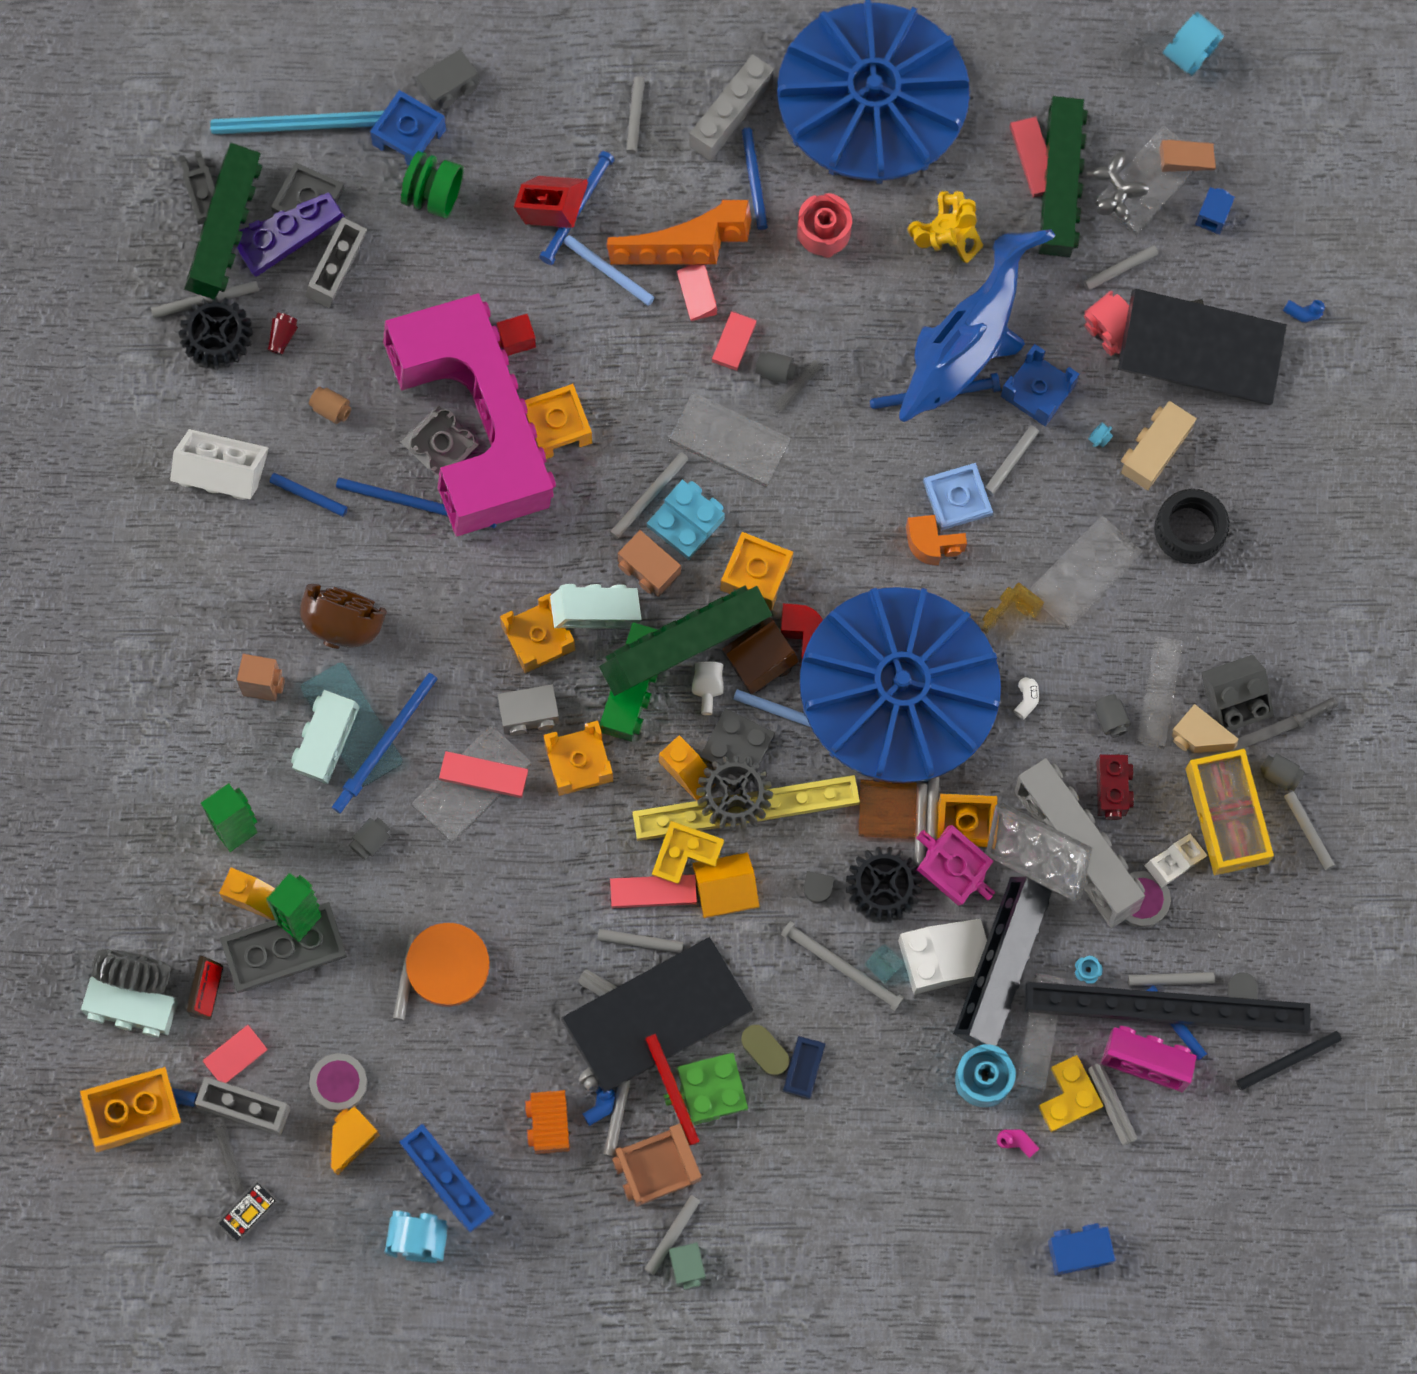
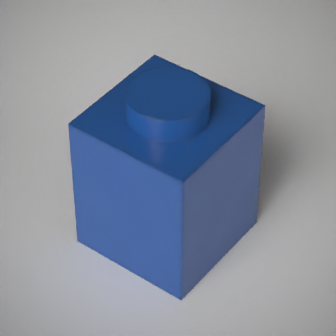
[1195,187,1235,235]

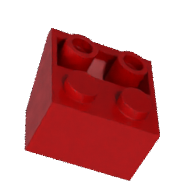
[514,176,588,228]

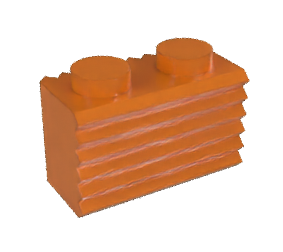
[525,1090,570,1154]

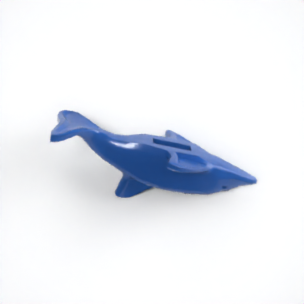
[899,229,1056,422]

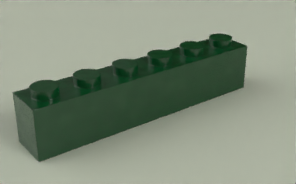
[1038,96,1088,257]
[184,142,263,300]

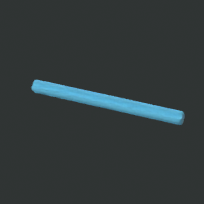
[210,111,384,134]

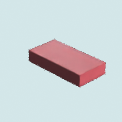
[712,311,757,371]

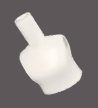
[692,662,724,715]

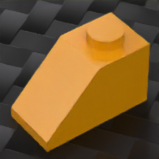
[659,735,716,801]
[219,868,275,921]
[331,1106,380,1175]

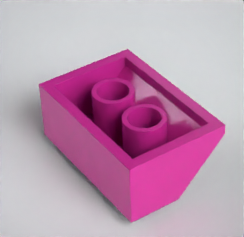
[1101,1026,1197,1092]

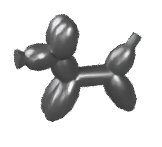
[1086,151,1149,222]

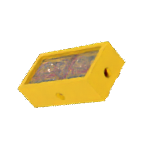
[1185,749,1274,876]

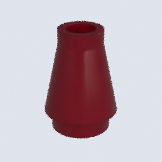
[267,313,298,355]

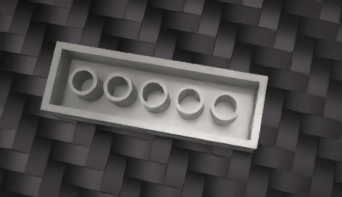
[1014,758,1145,929]

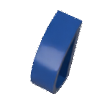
[399,1123,494,1233]

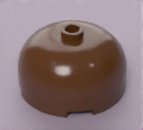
[300,584,387,649]

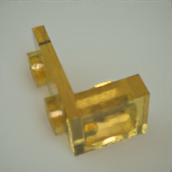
[982,582,1045,634]

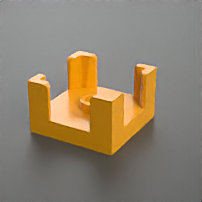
[525,384,592,459]
[720,532,793,611]
[500,593,575,673]
[544,721,613,796]

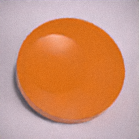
[406,923,490,1007]

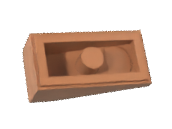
[1159,140,1216,172]

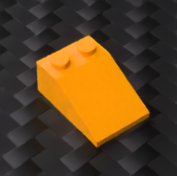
[80,1067,181,1153]

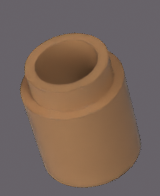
[309,387,352,424]

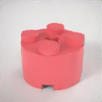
[797,193,852,258]
[1084,291,1129,356]

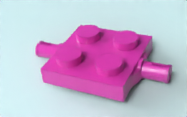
[916,825,995,906]

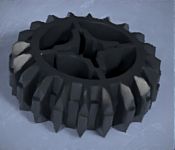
[179,297,253,370]
[846,847,922,923]

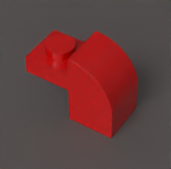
[781,603,823,664]

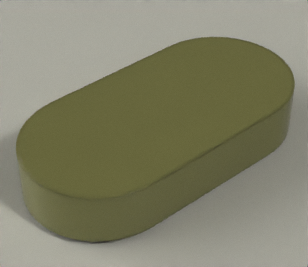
[741,1025,789,1076]

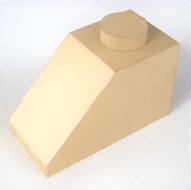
[1172,704,1239,753]

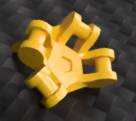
[907,191,983,263]

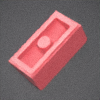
[677,264,717,321]
[203,1025,268,1083]

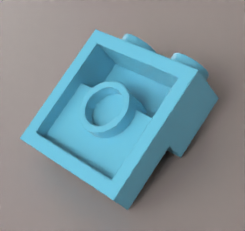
[647,480,725,560]

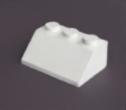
[170,429,268,499]

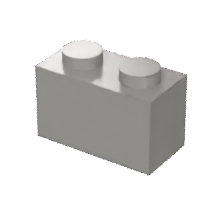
[497,684,559,735]

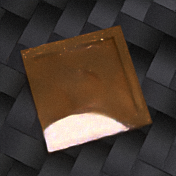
[858,779,917,839]

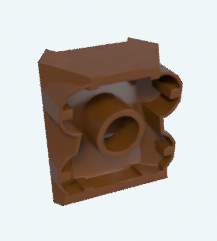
[721,617,799,694]

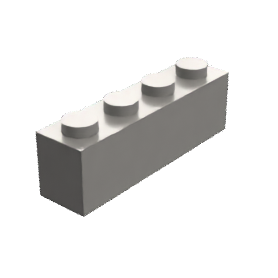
[689,54,774,161]

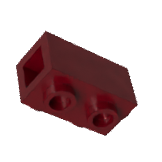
[1096,754,1134,820]

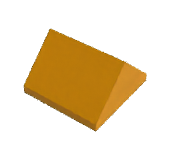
[937,794,998,847]
[692,852,759,918]

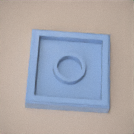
[923,463,993,531]

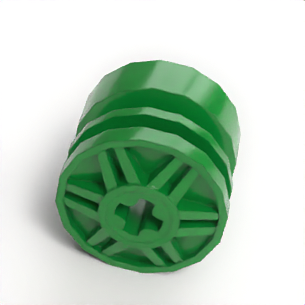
[401,151,464,219]

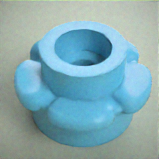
[1088,422,1113,448]
[1075,956,1103,984]

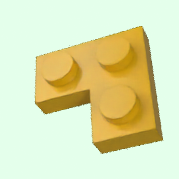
[652,821,725,885]
[1038,1055,1103,1132]

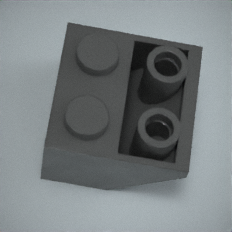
[1201,655,1274,731]

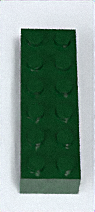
[599,585,772,696]

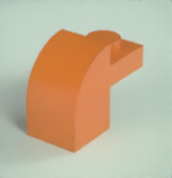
[906,515,967,565]

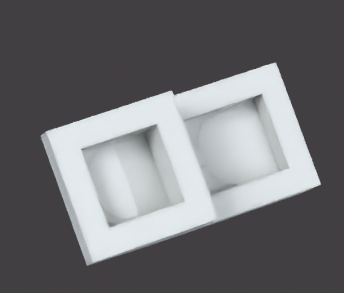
[1144,834,1208,888]

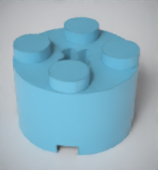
[1163,12,1224,76]
[955,1044,1016,1107]
[385,1211,448,1263]

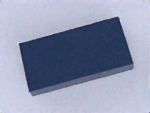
[783,1036,826,1100]

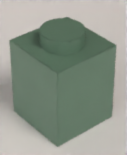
[669,1242,706,1290]

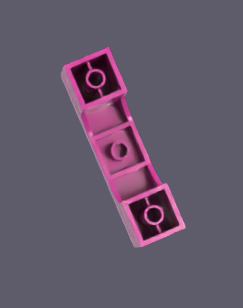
[383,293,556,537]

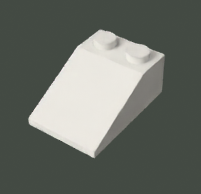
[898,919,987,995]

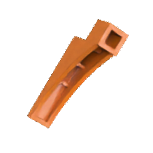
[607,200,752,265]

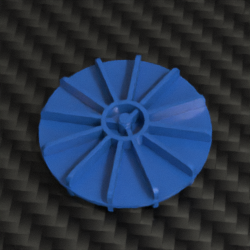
[777,0,969,184]
[800,587,1001,783]

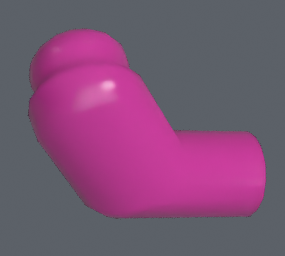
[997,1129,1040,1158]

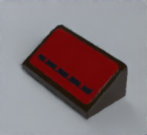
[186,956,223,1020]

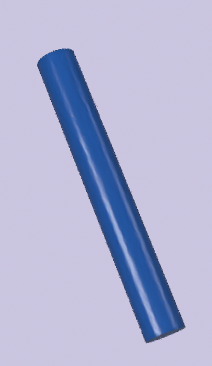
[269,473,348,517]
[1147,986,1207,1061]

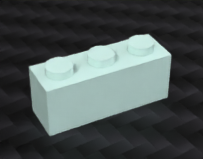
[550,584,642,629]
[291,690,360,784]
[81,977,178,1038]

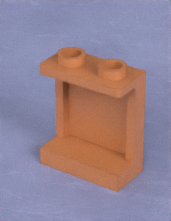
[612,1123,702,1207]

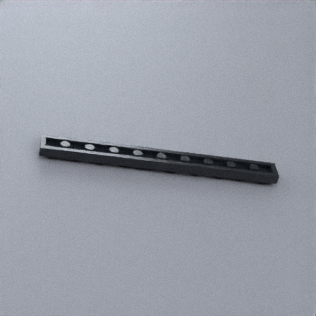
[1025,982,1311,1034]

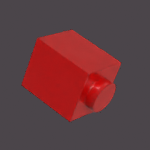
[496,313,536,356]

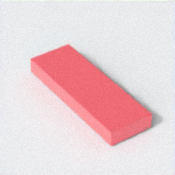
[1010,117,1047,197]
[439,751,528,798]
[610,874,697,908]

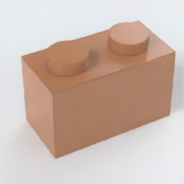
[618,530,681,597]
[237,654,285,702]

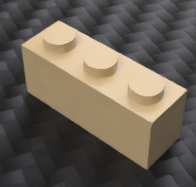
[1121,401,1197,491]

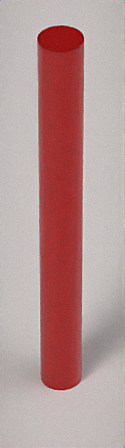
[645,1034,700,1146]

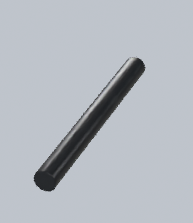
[1236,1031,1342,1091]

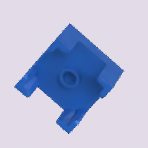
[370,90,446,166]
[1001,344,1079,427]

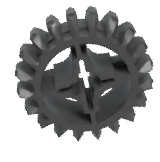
[696,755,773,832]
[92,949,170,994]

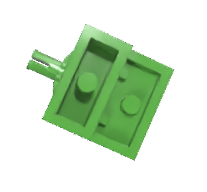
[664,1053,748,1125]

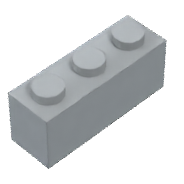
[305,217,367,308]
[195,1077,291,1136]

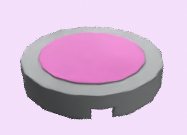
[1124,871,1171,928]
[309,1053,368,1112]

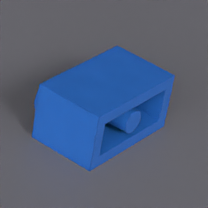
[1048,1223,1116,1276]

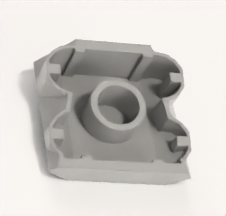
[400,405,480,479]

